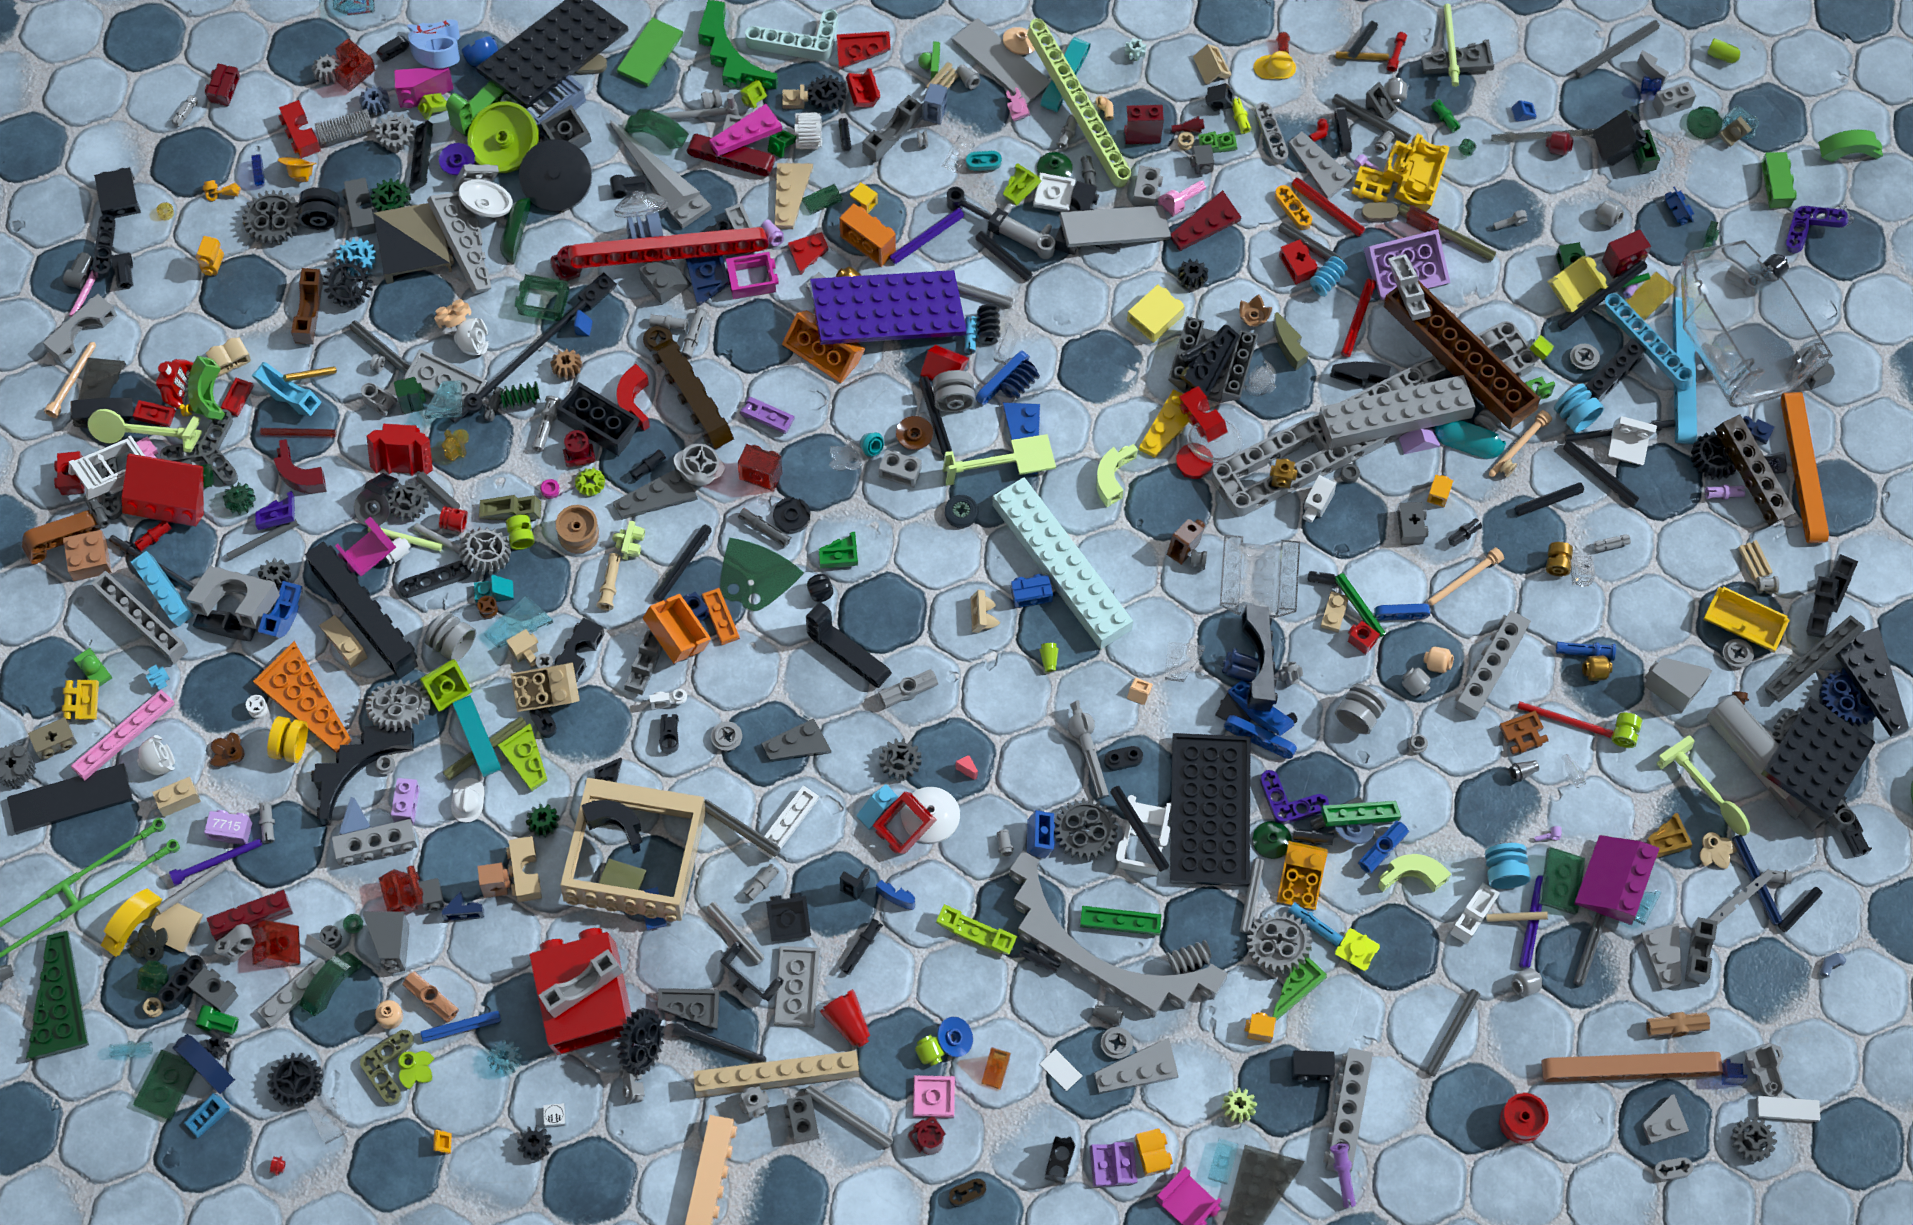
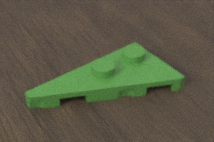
[1272,957,1327,1022]

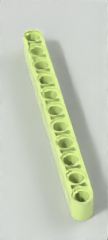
[1027,18,1131,188]

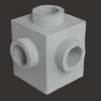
[739,1087,770,1119]

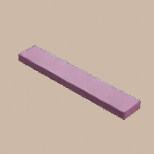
[70,690,175,781]

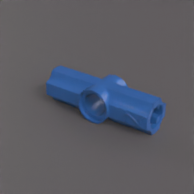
[1358,820,1409,874]

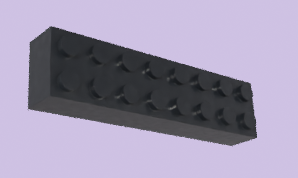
[305,541,418,680]

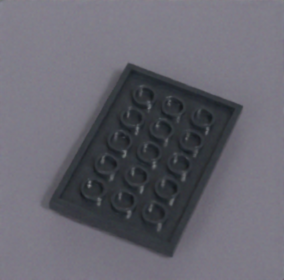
[1761,697,1875,820]

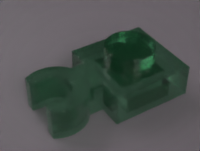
[1702,220,1720,255]

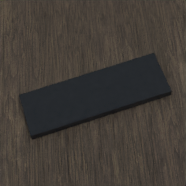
[7,763,133,834]

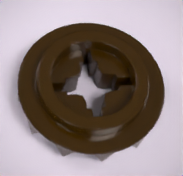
[643,326,673,352]

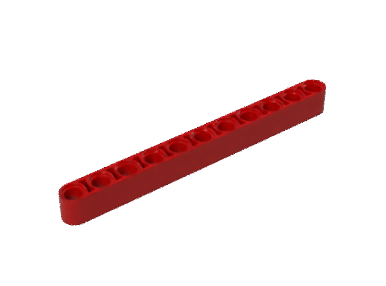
[568,227,769,269]

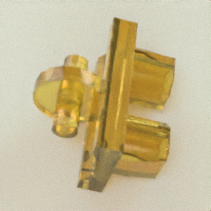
[441,429,469,462]

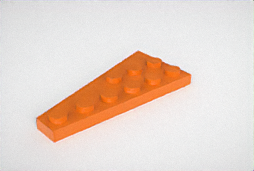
[253,641,352,753]

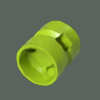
[506,515,535,550]
[1611,712,1643,748]

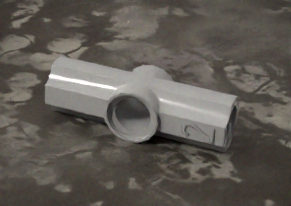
[878,669,938,708]

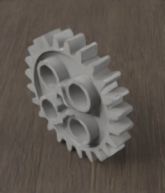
[366,680,430,732]
[1247,912,1312,974]

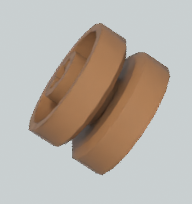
[555,505,599,554]

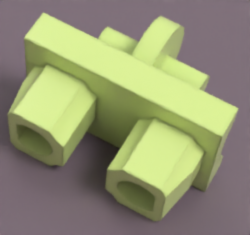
[612,521,645,560]

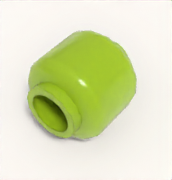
[915,1035,945,1066]

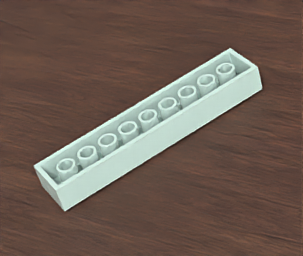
[992,477,1133,650]

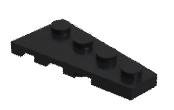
[1179,325,1240,397]

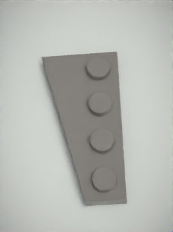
[1094,1038,1178,1094]

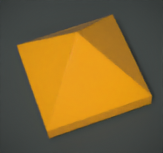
[433,1130,452,1154]

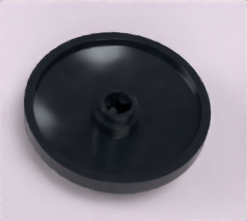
[519,139,592,212]

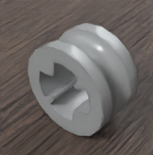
[917,131,928,148]
[370,354,385,372]

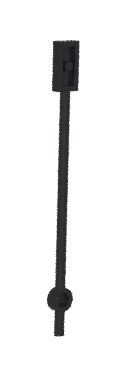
[450,272,617,424]

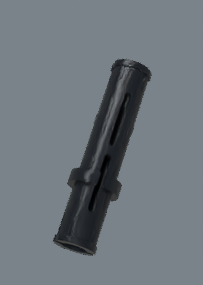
[839,919,883,975]

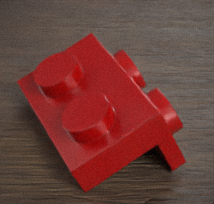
[845,68,880,107]

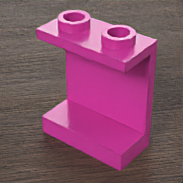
[335,517,396,576]
[1156,1167,1222,1225]

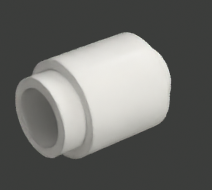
[384,537,411,564]

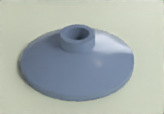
[1335,823,1374,844]

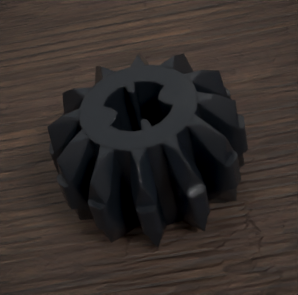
[1178,259,1208,290]
[517,1125,553,1161]

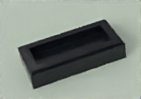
[364,473,399,495]

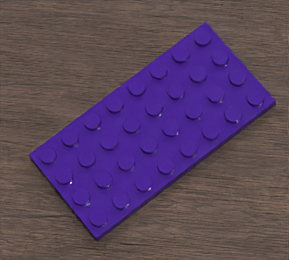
[809,270,967,345]

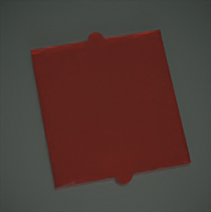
[1406,205,1440,232]

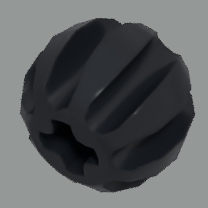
[807,574,834,602]

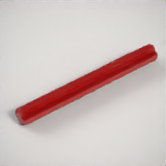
[1291,177,1365,236]
[1341,278,1376,358]

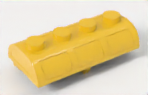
[1703,587,1790,653]

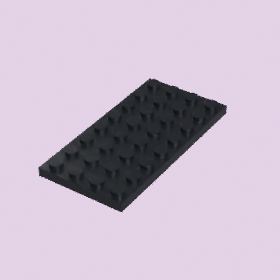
[476,0,629,109]
[1170,733,1251,887]

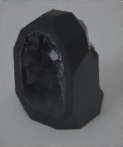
[1764,452,1788,474]

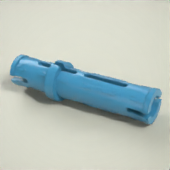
[1287,902,1344,948]

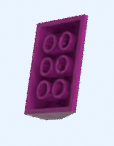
[1574,835,1660,925]

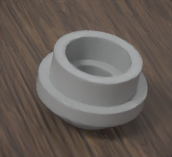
[1408,734,1428,753]
[375,756,395,775]

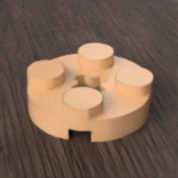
[435,299,472,328]

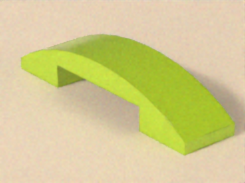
[936,904,1017,955]

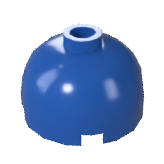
[461,36,498,67]

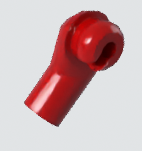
[1309,118,1329,142]

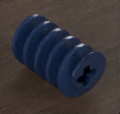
[1000,360,1040,399]

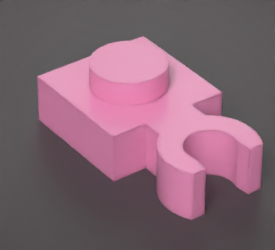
[1006,87,1030,121]

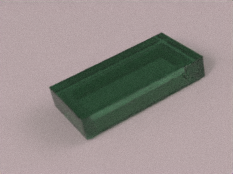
[802,184,843,215]

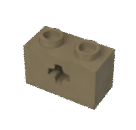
[28,717,78,760]

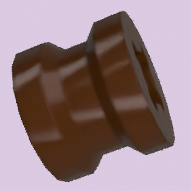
[477,596,498,619]

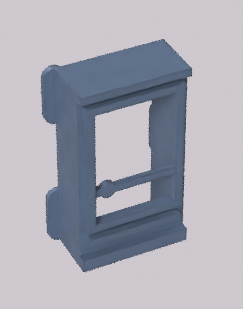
[516,75,586,137]

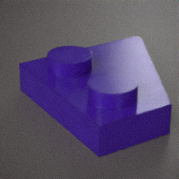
[255,491,295,530]

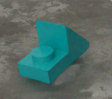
[474,575,514,603]

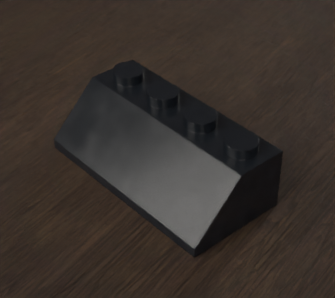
[556,382,640,456]

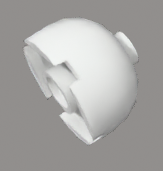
[454,318,488,355]
[137,735,175,775]

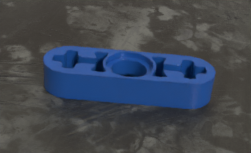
[1374,603,1430,621]

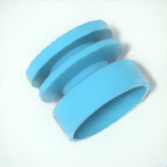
[1553,383,1605,433]
[1485,843,1531,889]

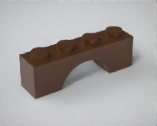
[291,268,324,344]

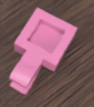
[136,436,158,458]

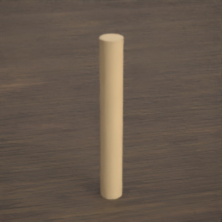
[1487,912,1548,922]

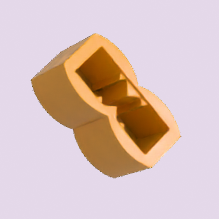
[196,236,224,276]
[1134,1128,1173,1177]

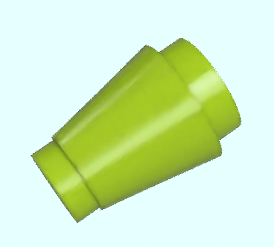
[1039,643,1059,672]

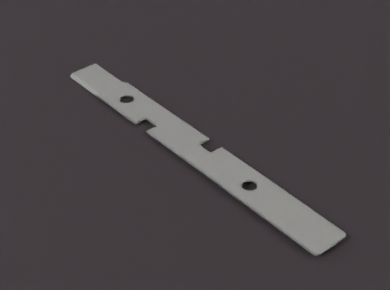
[1709,869,1775,925]

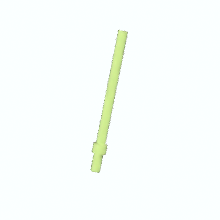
[1444,4,1460,87]

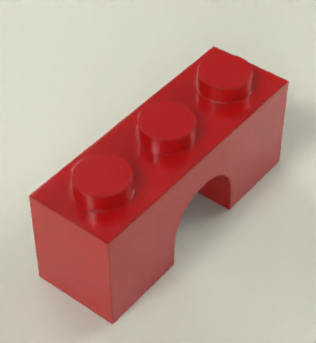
[278,100,321,159]
[1179,386,1228,443]

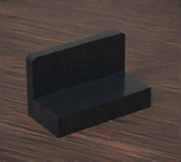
[840,867,870,900]

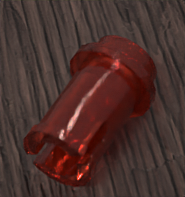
[1276,32,1290,54]

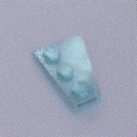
[484,595,554,648]

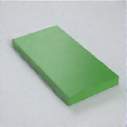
[617,17,683,87]

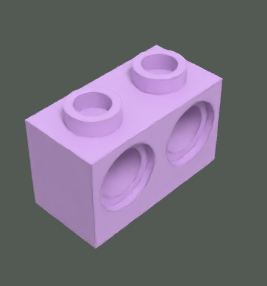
[391,778,420,825]

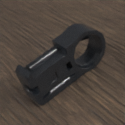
[659,714,679,754]

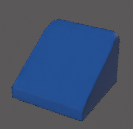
[1512,100,1537,121]
[574,310,592,336]

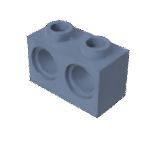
[924,83,947,125]

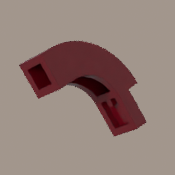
[274,439,327,494]

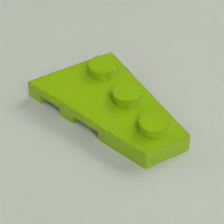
[498,724,548,792]

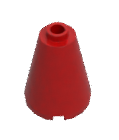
[819,989,870,1048]

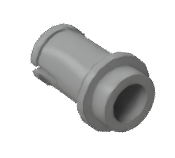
[1374,130,1394,153]
[996,830,1014,856]
[1768,870,1792,885]

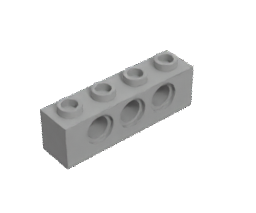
[332,819,417,866]

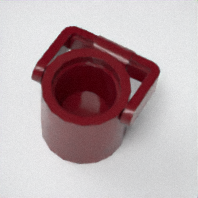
[550,245,583,282]
[563,430,595,467]
[907,1117,946,1155]

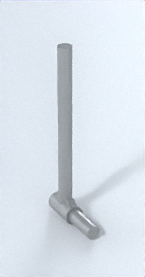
[645,93,739,122]

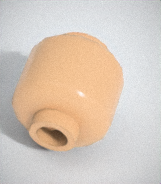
[1424,647,1454,673]
[375,1000,404,1029]

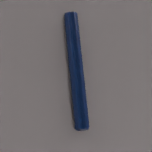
[1732,835,1782,926]

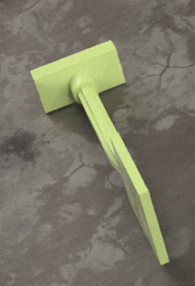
[942,434,1056,486]

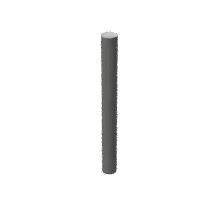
[226,519,299,560]

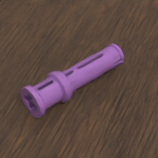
[1330,1143,1356,1208]

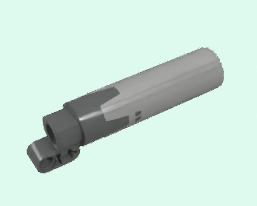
[1707,695,1855,832]

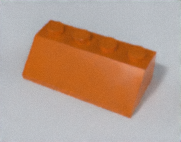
[782,310,865,383]

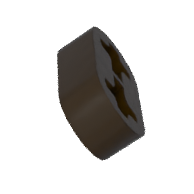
[949,1178,986,1207]

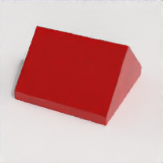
[920,345,969,381]

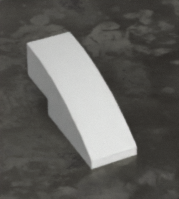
[1450,883,1500,944]

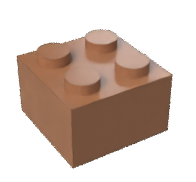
[63,530,112,581]

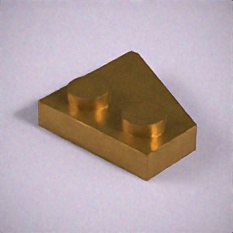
[1647,813,1692,858]

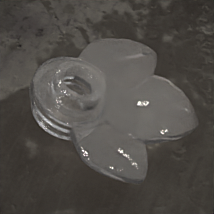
[829,438,863,471]

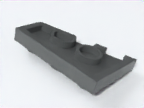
[761,718,831,762]

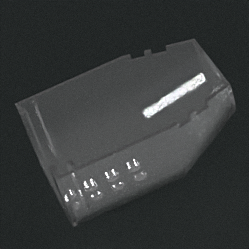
[1681,240,1833,407]

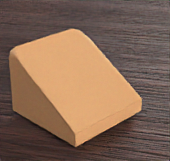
[1127,678,1153,705]

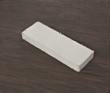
[1756,1096,1820,1122]

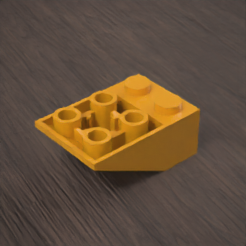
[1277,841,1328,910]

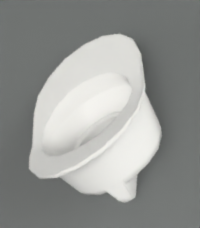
[451,778,485,823]

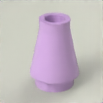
[761,220,784,246]

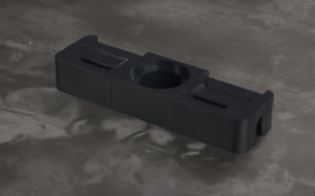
[1836,796,1872,857]

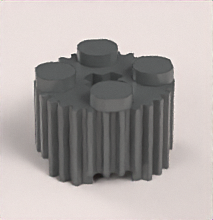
[0,744,36,789]

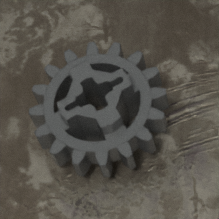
[388,480,430,521]
[879,738,922,781]
[1730,1117,1777,1162]

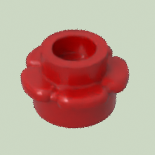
[270,1156,286,1176]

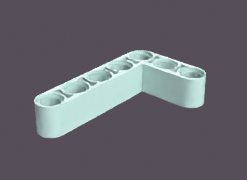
[745,9,838,61]

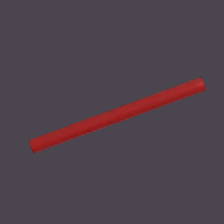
[1517,701,1613,738]

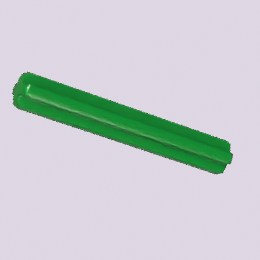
[1335,573,1386,639]

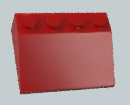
[122,453,204,526]

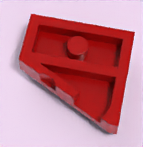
[788,232,828,275]

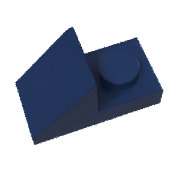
[442,891,485,921]

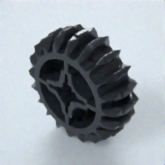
[323,258,374,308]
[1691,431,1736,481]
[267,1053,324,1108]

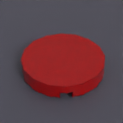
[1176,443,1213,479]

